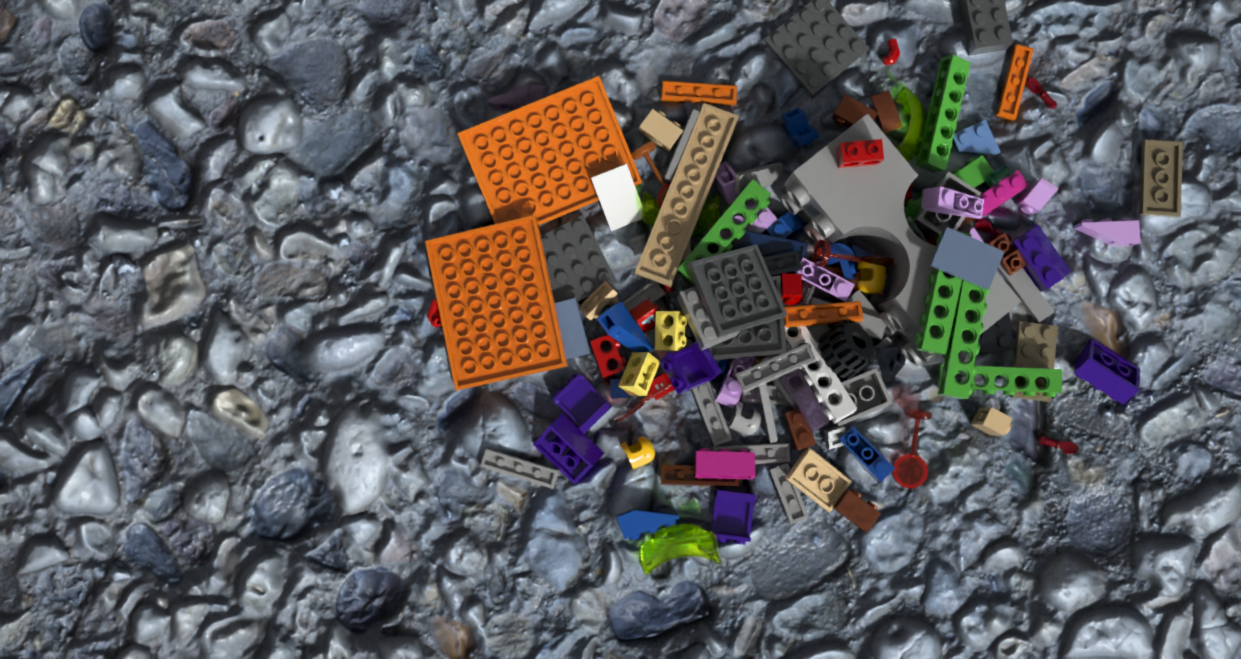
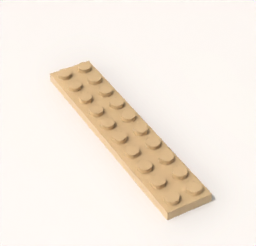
[635,103,739,287]

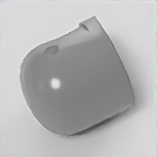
[728,401,761,435]

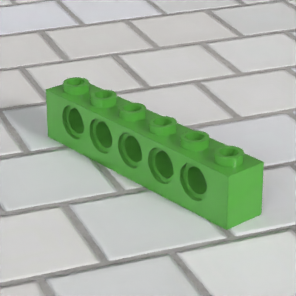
[916,55,971,173]
[677,179,771,286]
[915,231,972,355]
[938,280,990,399]
[938,365,1062,397]

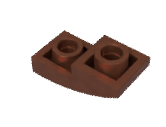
[870,90,902,134]
[986,232,1026,276]

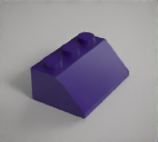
[1010,224,1070,292]
[1074,338,1140,404]
[533,413,604,485]

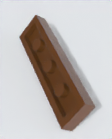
[661,465,739,488]

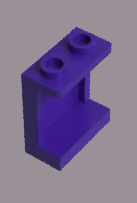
[659,341,722,395]
[552,374,612,434]
[710,489,756,545]

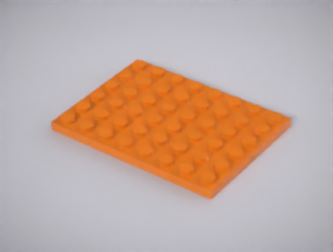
[457,76,643,225]
[425,215,568,391]

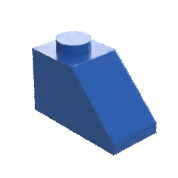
[763,212,804,238]

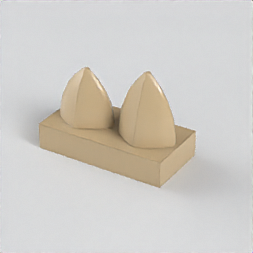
[579,280,619,321]

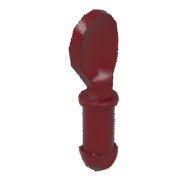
[1026,77,1057,109]
[975,219,1012,241]
[1038,436,1079,454]

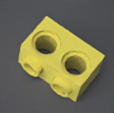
[655,311,687,351]
[618,352,660,396]

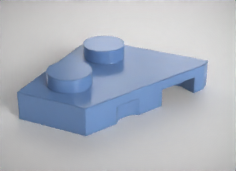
[952,120,1001,155]

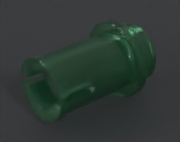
[985,165,1011,186]

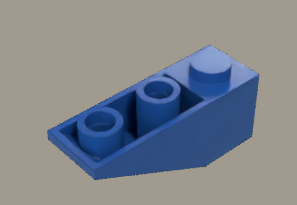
[596,301,654,352]
[839,426,895,484]
[616,509,680,541]

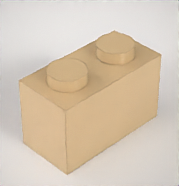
[639,109,683,153]
[970,407,1013,436]

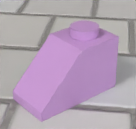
[714,161,741,205]
[1016,178,1058,215]

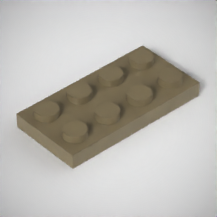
[1139,139,1183,218]
[1010,321,1058,402]

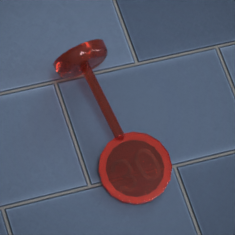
[813,240,894,267]
[613,381,672,422]
[893,408,932,489]

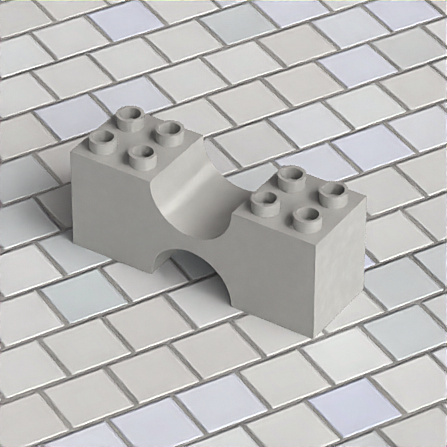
[780,114,1022,366]

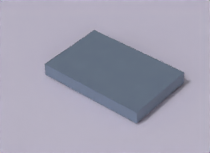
[929,227,1005,290]
[555,298,591,359]

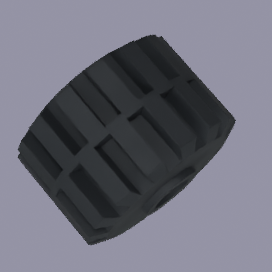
[818,319,876,379]

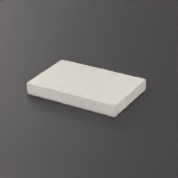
[591,164,646,231]

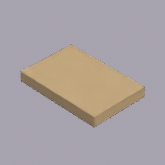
[785,447,852,513]

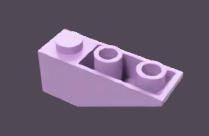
[921,186,984,219]
[1074,218,1141,247]
[794,258,855,302]
[715,357,755,409]

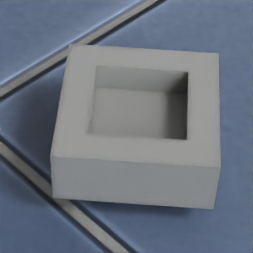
[824,425,846,450]

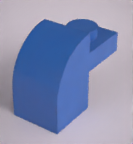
[781,108,819,147]
[820,243,858,280]

